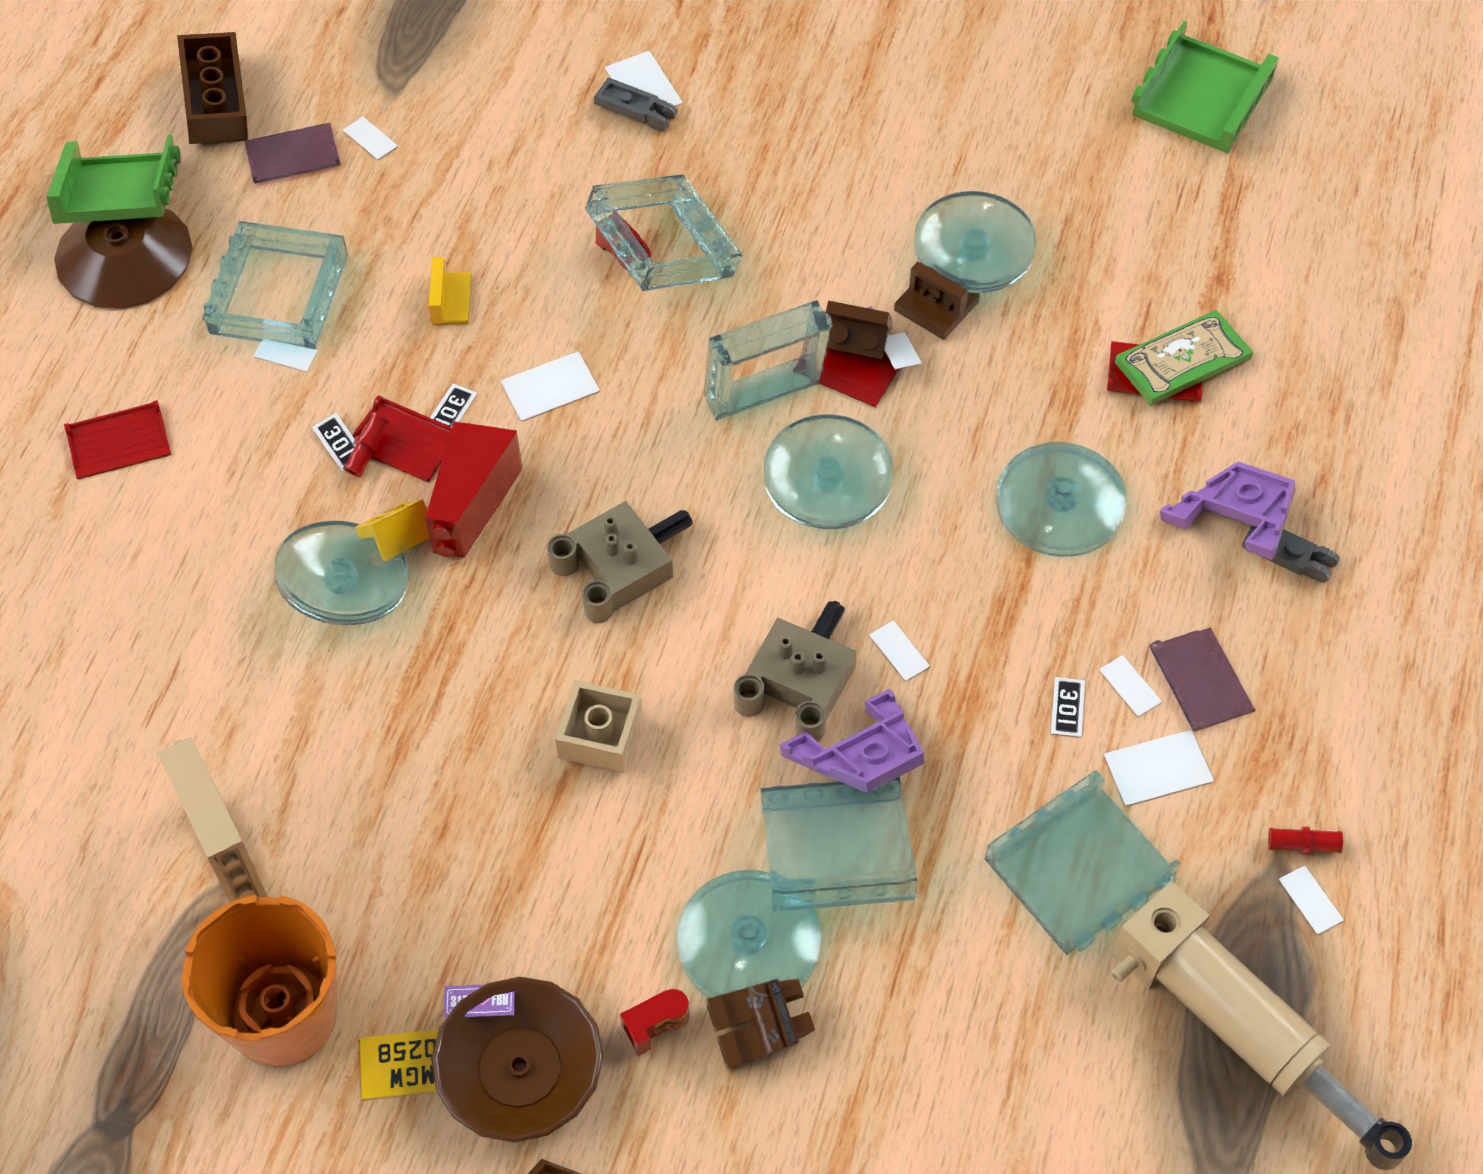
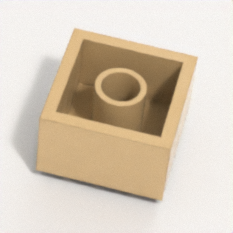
[555,680,643,773]

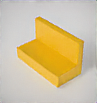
[428,257,472,325]
[355,499,430,561]

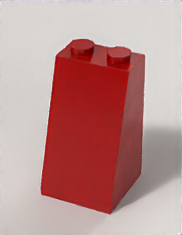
[425,421,523,558]

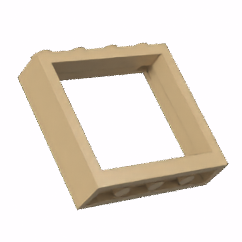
[157,737,268,902]

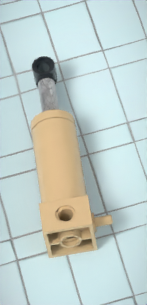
[1111,880,1412,1170]

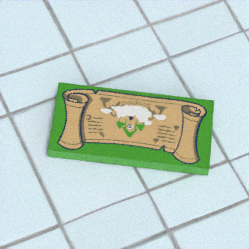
[1115,310,1253,406]

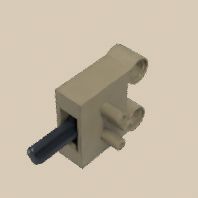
[547,501,693,623]
[734,601,857,742]

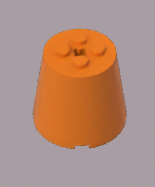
[181,895,338,1067]

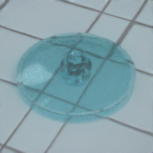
[914,191,1036,293]
[764,414,893,529]
[996,442,1127,557]
[274,521,409,625]
[677,870,821,998]

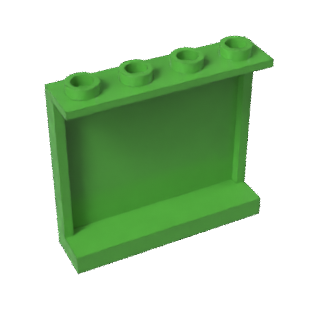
[1131,21,1279,153]
[46,135,181,224]

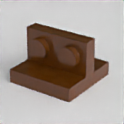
[894,261,980,340]
[821,300,893,361]

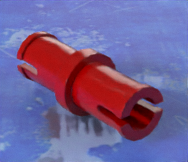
[343,412,389,478]
[1268,826,1343,855]

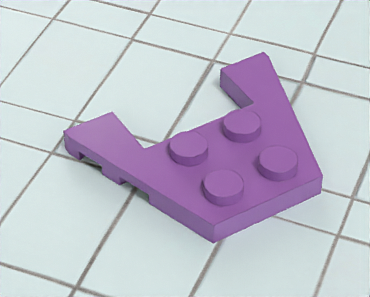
[1160,462,1296,560]
[780,689,924,793]

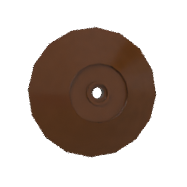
[54,208,193,309]
[431,976,603,1143]

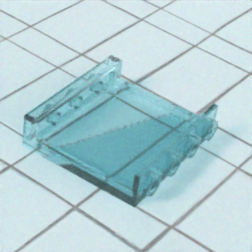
[985,770,1180,956]
[760,777,917,912]

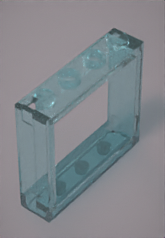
[585,174,742,291]
[202,221,348,350]
[704,300,832,421]

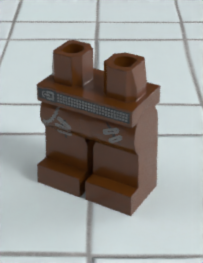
[705,978,815,1069]

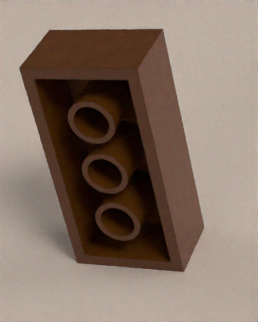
[177,32,248,144]

